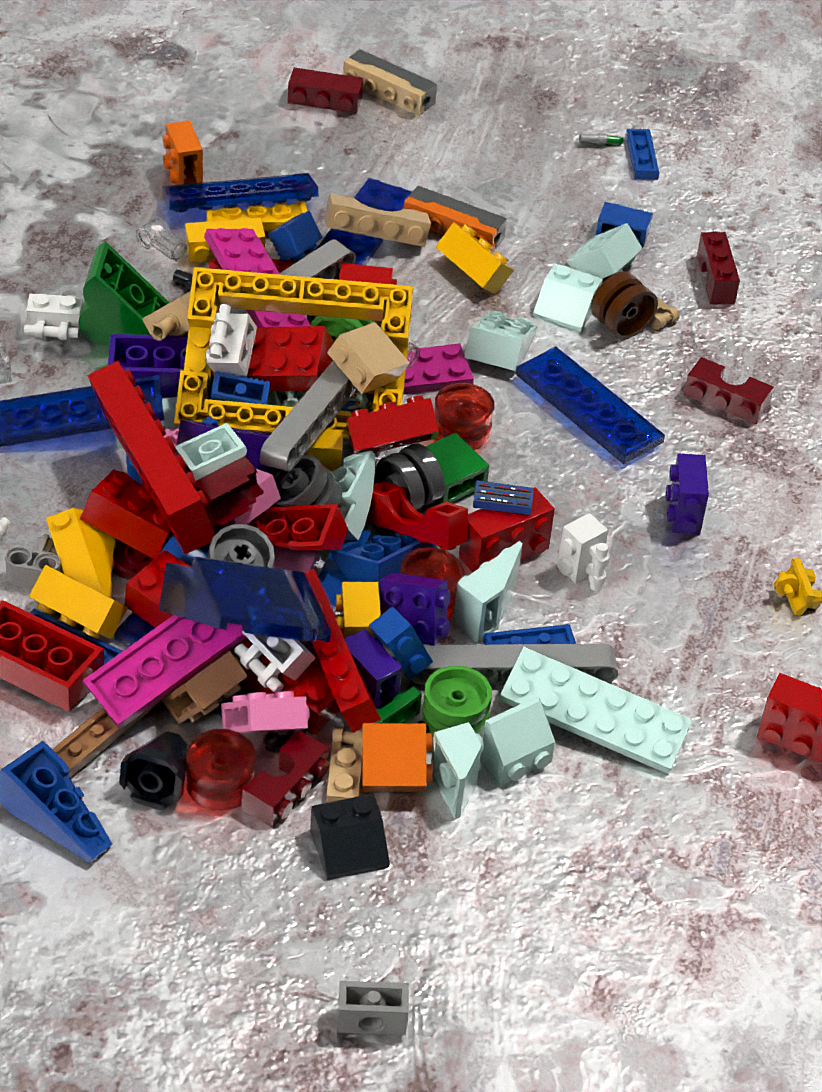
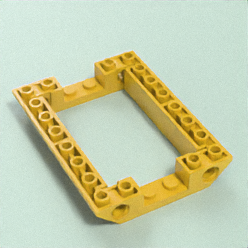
[174,267,413,440]

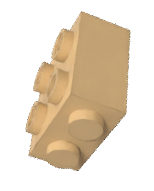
[327,322,410,394]

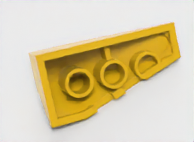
[46,508,117,598]

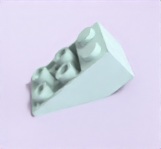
[464,311,538,371]
[453,541,523,643]

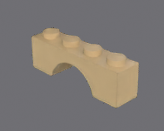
[324,193,431,247]

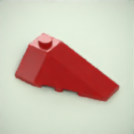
[224,504,348,551]

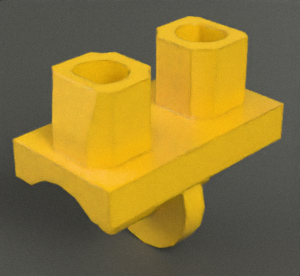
[774,558,822,616]

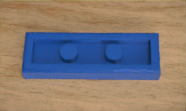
[625,129,659,180]
[483,624,576,645]

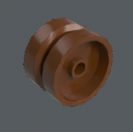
[590,272,658,339]

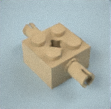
[142,291,191,341]

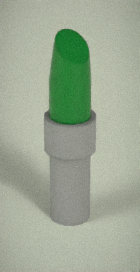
[579,133,624,146]

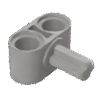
[5,534,61,589]

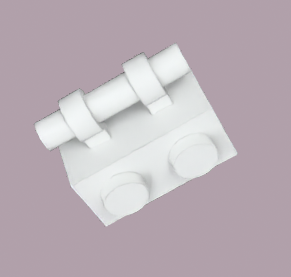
[24,294,83,341]
[206,304,257,376]
[557,513,610,591]
[234,610,316,693]

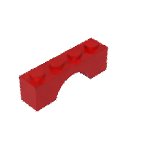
[366,481,468,550]

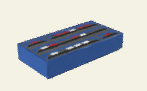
[473,480,534,515]

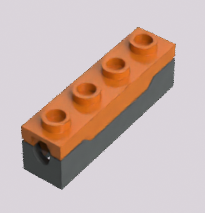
[404,185,507,252]

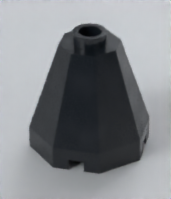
[119,731,188,810]

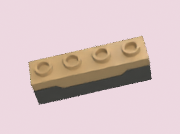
[343,49,437,116]

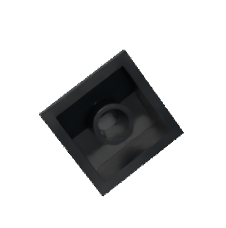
[310,794,390,880]

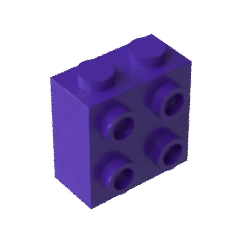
[665,453,709,535]
[380,573,451,646]
[345,629,402,709]

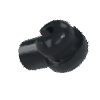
[173,269,193,293]
[264,728,308,754]

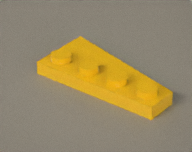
[206,198,307,233]

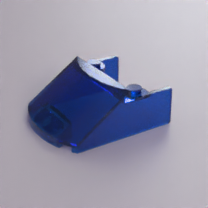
[159,557,332,642]

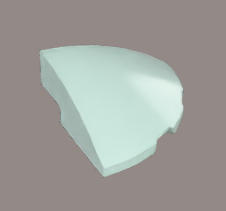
[326,450,375,541]

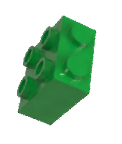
[426,433,489,504]

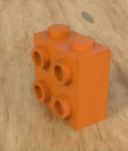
[162,120,203,193]
[362,723,433,792]

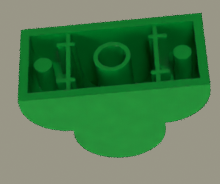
[78,241,170,346]

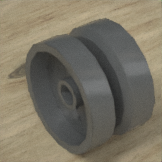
[376,443,445,510]
[273,455,343,507]
[204,524,275,596]

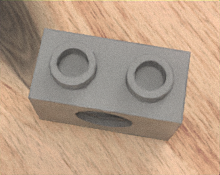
[337,980,409,1035]

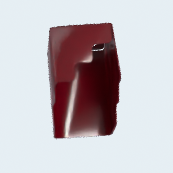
[196,456,264,525]

